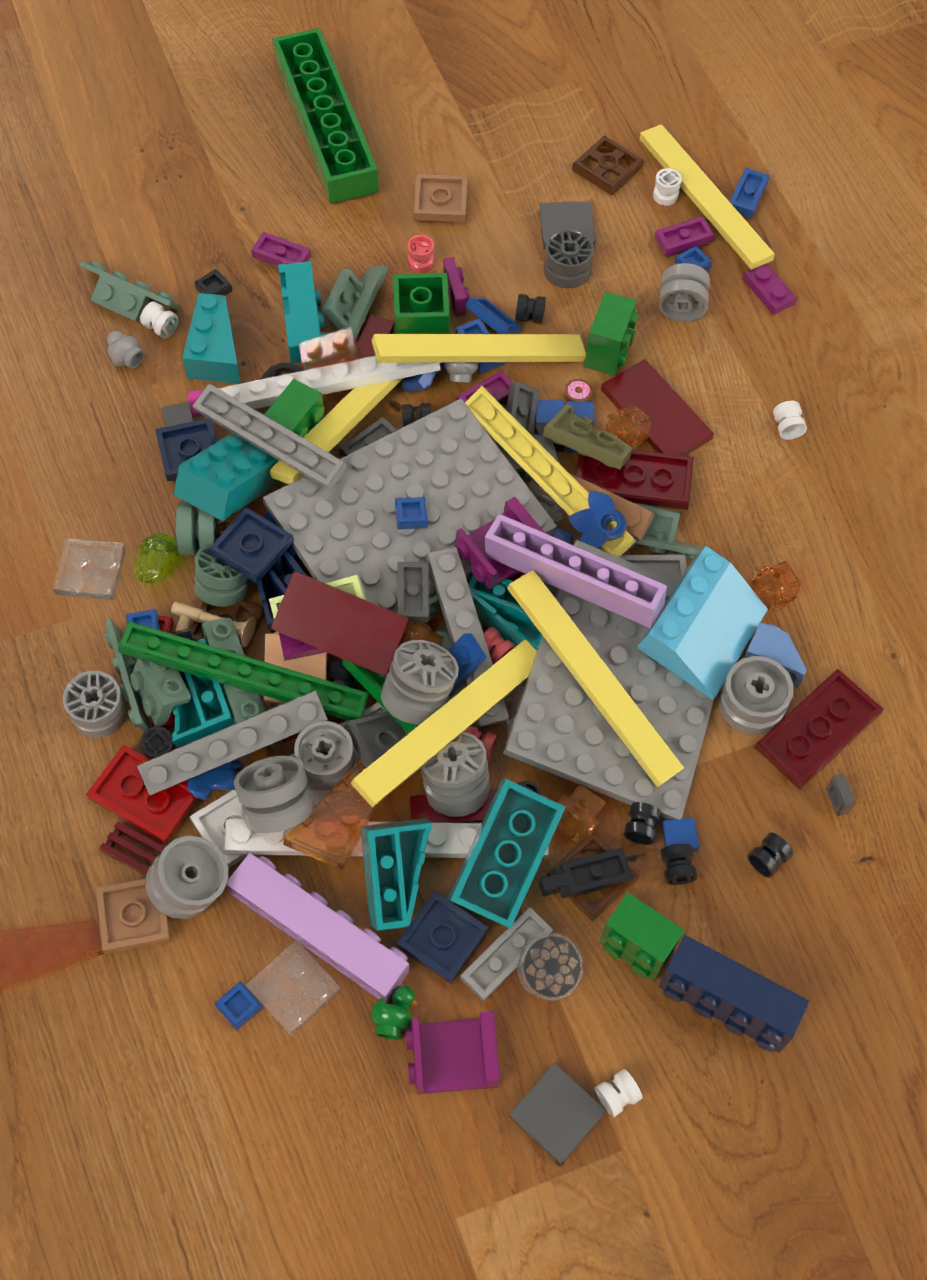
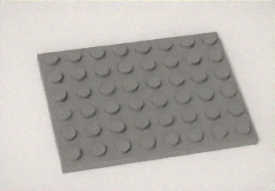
[263,399,557,613]
[503,540,714,820]

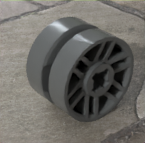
[544,229,594,288]

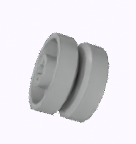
[719,656,794,735]
[234,756,315,833]
[145,835,229,919]

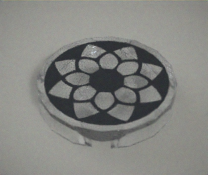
[517,933,583,1000]

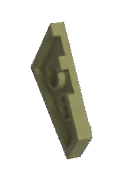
[543,403,633,470]

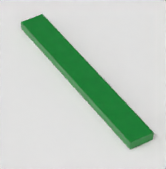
[118,621,369,721]

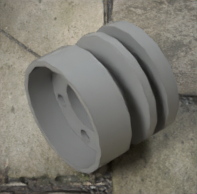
[381,640,459,725]
[421,732,491,817]

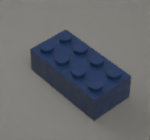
[658,934,810,1053]

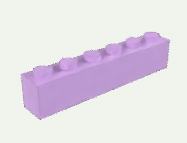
[485,514,667,629]
[226,853,410,1003]

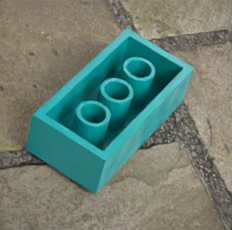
[174,433,281,521]
[447,779,566,929]

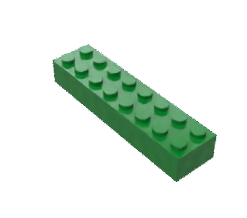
[272,28,379,204]

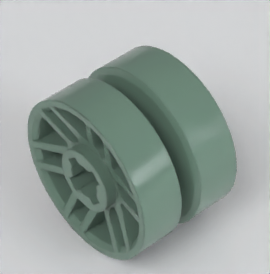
[176,502,221,555]
[194,543,249,607]

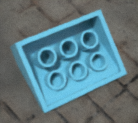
[636,546,768,700]

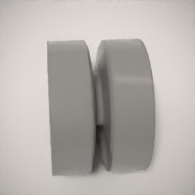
[658,263,710,322]
[63,670,127,738]
[294,721,355,790]

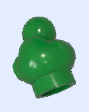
[371,985,418,1040]

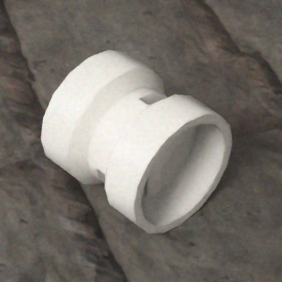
[653,168,682,206]
[140,302,179,339]
[773,401,807,440]
[594,1069,643,1118]

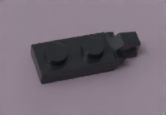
[539,848,633,898]

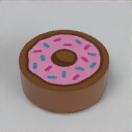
[564,379,592,401]

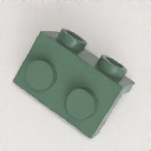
[130,658,191,726]

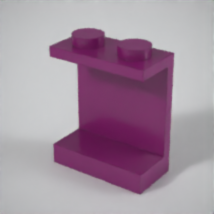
[454,497,546,589]
[406,1011,500,1094]

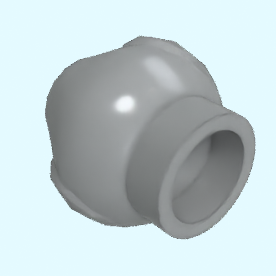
[107,331,145,369]
[444,362,478,382]

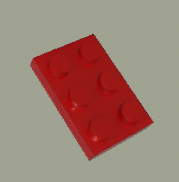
[86,744,199,845]

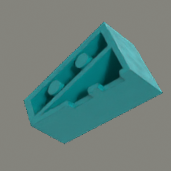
[278,261,327,364]
[182,293,241,384]
[468,574,542,651]
[172,638,235,748]
[360,818,433,931]

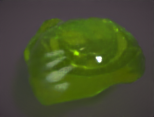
[133,533,182,584]

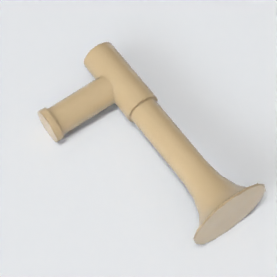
[171,601,256,647]

